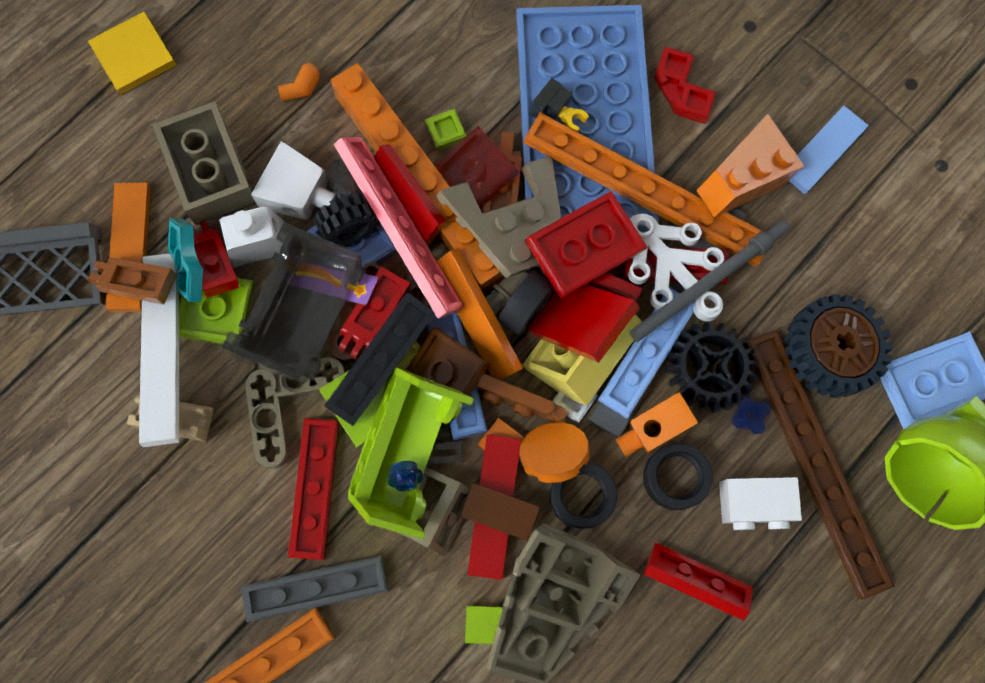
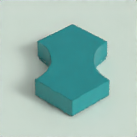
[168,218,203,302]

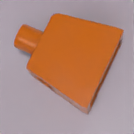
[615,392,698,457]

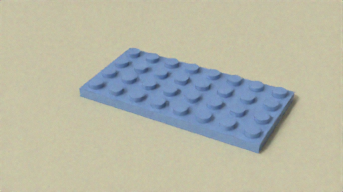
[516,5,659,233]

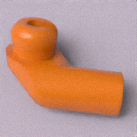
[278,63,320,101]

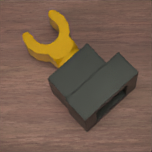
[530,78,589,132]

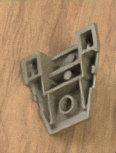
[486,523,640,683]

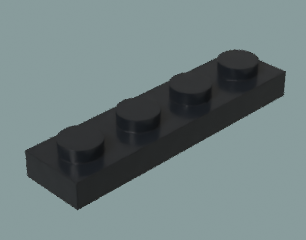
[324,292,435,426]

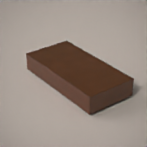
[461,483,540,541]

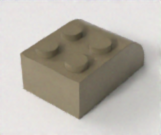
[152,101,256,225]

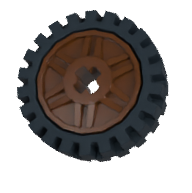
[784,294,893,398]

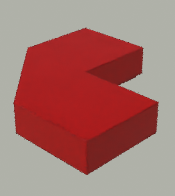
[654,46,716,124]

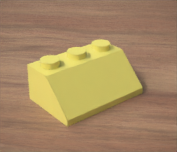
[522,314,641,406]

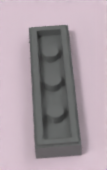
[241,556,389,622]

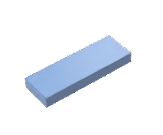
[789,106,869,195]

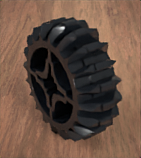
[665,321,759,413]

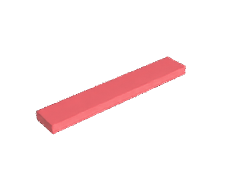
[334,137,463,319]

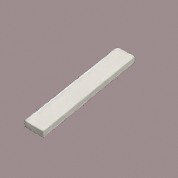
[139,254,179,447]

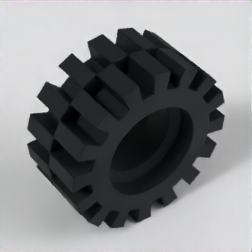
[314,192,381,249]

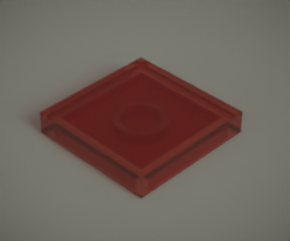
[435,126,520,208]

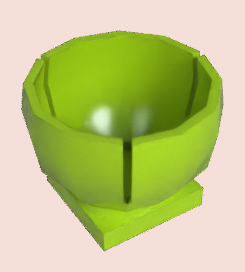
[885,396,985,530]

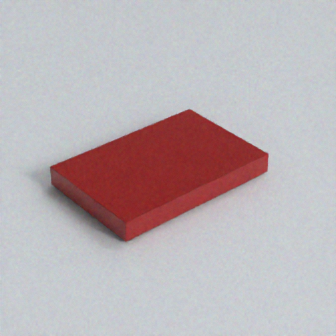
[354,144,447,246]
[525,191,648,299]
[527,285,640,363]

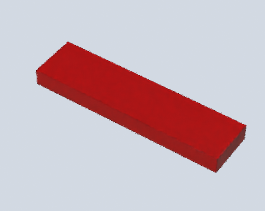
[288,418,340,560]
[467,434,521,580]

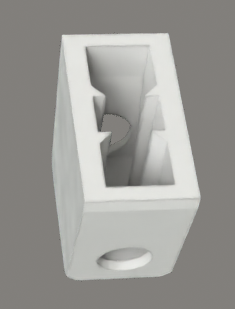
[251,142,338,220]
[220,207,292,268]

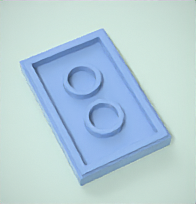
[880,332,985,429]

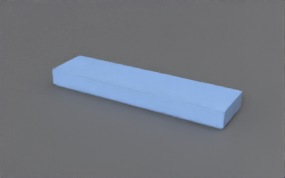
[598,287,694,419]

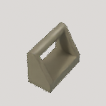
[400,467,470,556]

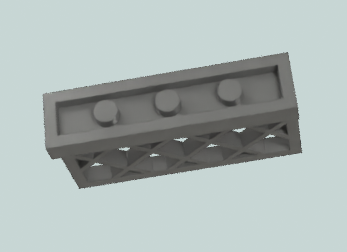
[0,222,104,316]

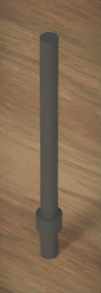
[629,220,790,342]

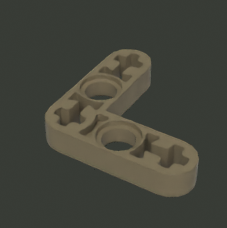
[245,357,346,469]

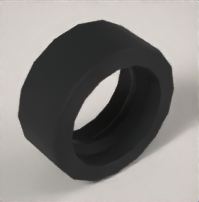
[498,269,555,336]
[643,443,713,510]
[549,461,617,529]

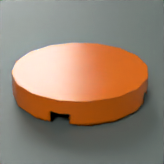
[519,422,590,483]

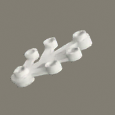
[628,214,724,321]

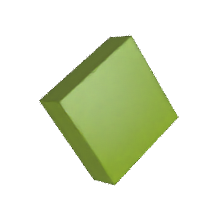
[425,108,467,151]
[465,606,502,644]

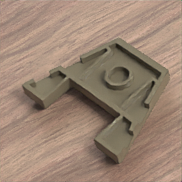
[436,156,561,279]

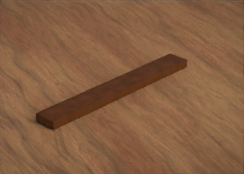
[744,330,895,600]

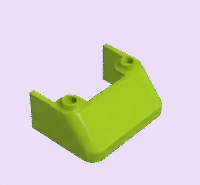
[348,368,474,539]

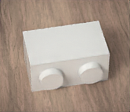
[719,477,802,530]

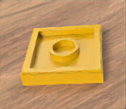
[88,12,176,95]

